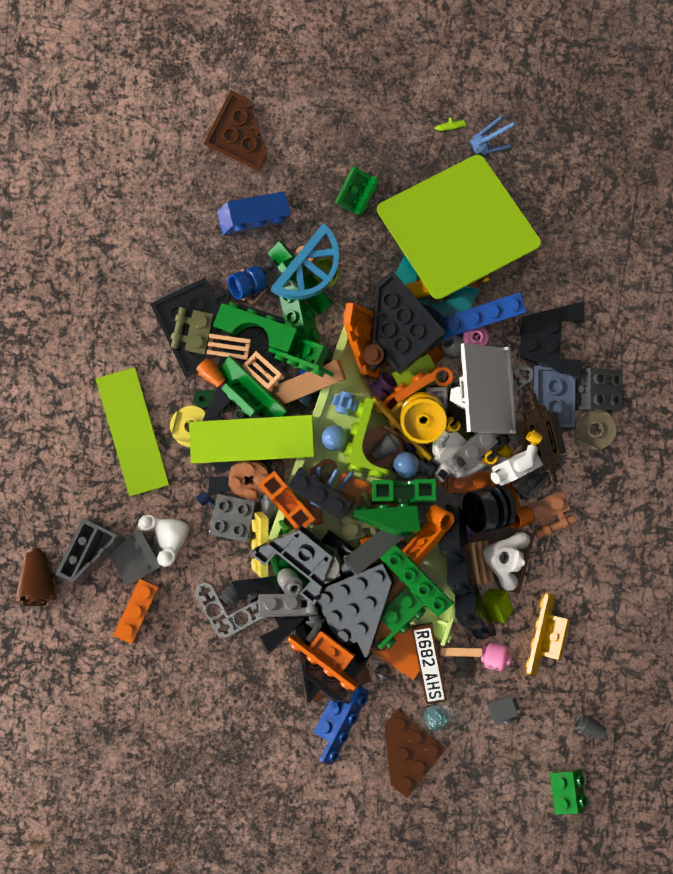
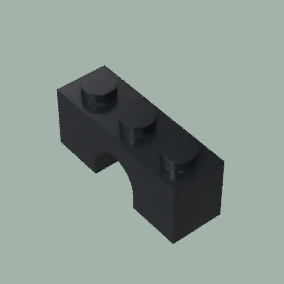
[288,466,357,520]

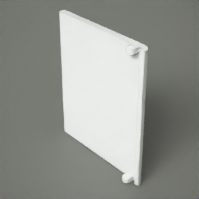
[459,343,517,434]

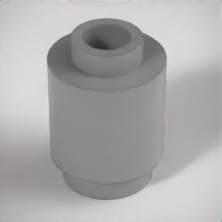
[277,568,303,596]

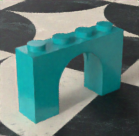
[396,255,483,318]

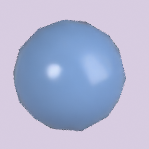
[321,425,348,451]
[393,452,419,478]

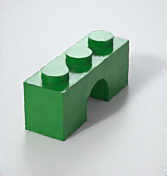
[372,479,437,504]

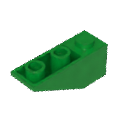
[351,503,420,536]

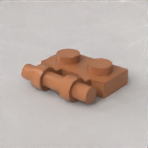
[525,490,576,538]

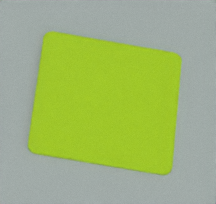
[377,155,541,299]

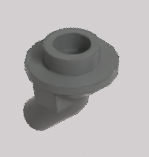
[305,614,326,643]

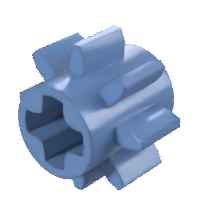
[332,391,359,416]

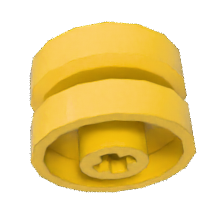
[400,392,447,443]

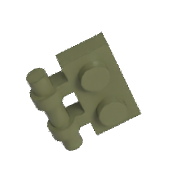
[170,307,214,355]
[339,492,379,542]

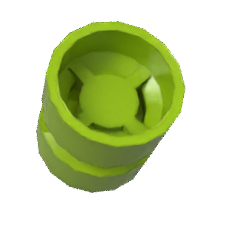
[313,258,339,288]

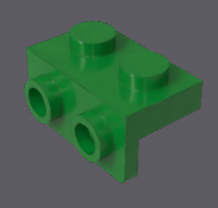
[334,167,380,215]
[550,769,587,815]

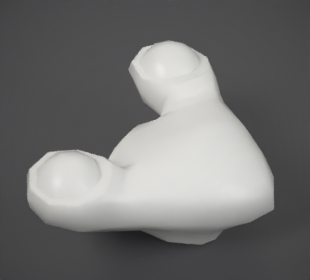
[138,515,190,567]
[482,532,530,591]

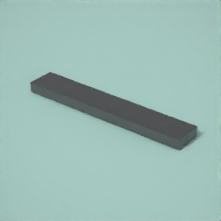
[343,483,453,576]

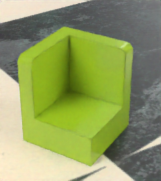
[482,589,513,623]

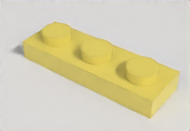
[251,512,269,578]

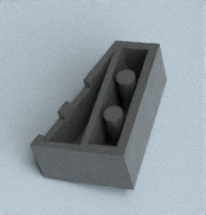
[55,518,125,585]

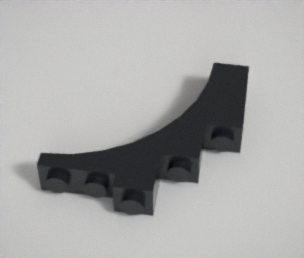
[439,506,496,639]

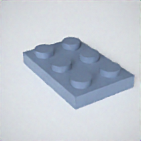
[533,366,575,428]

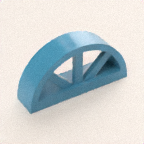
[271,223,339,300]

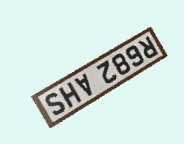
[411,622,447,704]

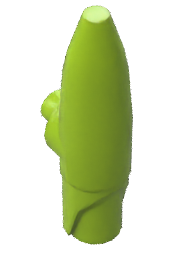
[434,118,466,131]

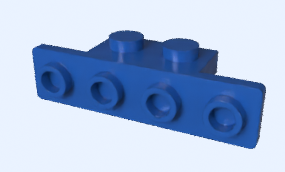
[313,686,369,765]

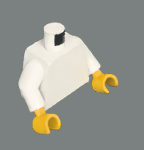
[431,417,497,482]
[491,430,543,486]

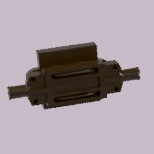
[516,393,567,484]

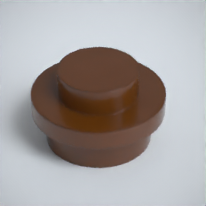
[363,344,384,365]

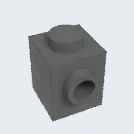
[486,695,520,725]

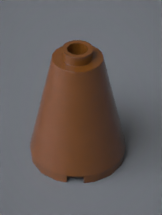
[15,548,57,606]

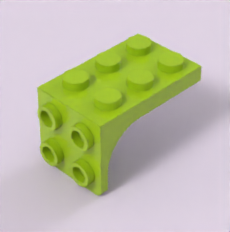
[343,397,390,479]

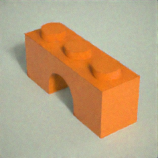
[258,471,315,529]
[113,578,160,644]

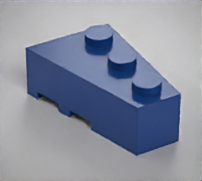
[217,191,291,235]

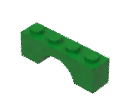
[213,302,302,355]

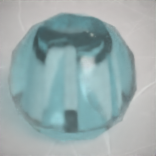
[423,705,449,732]

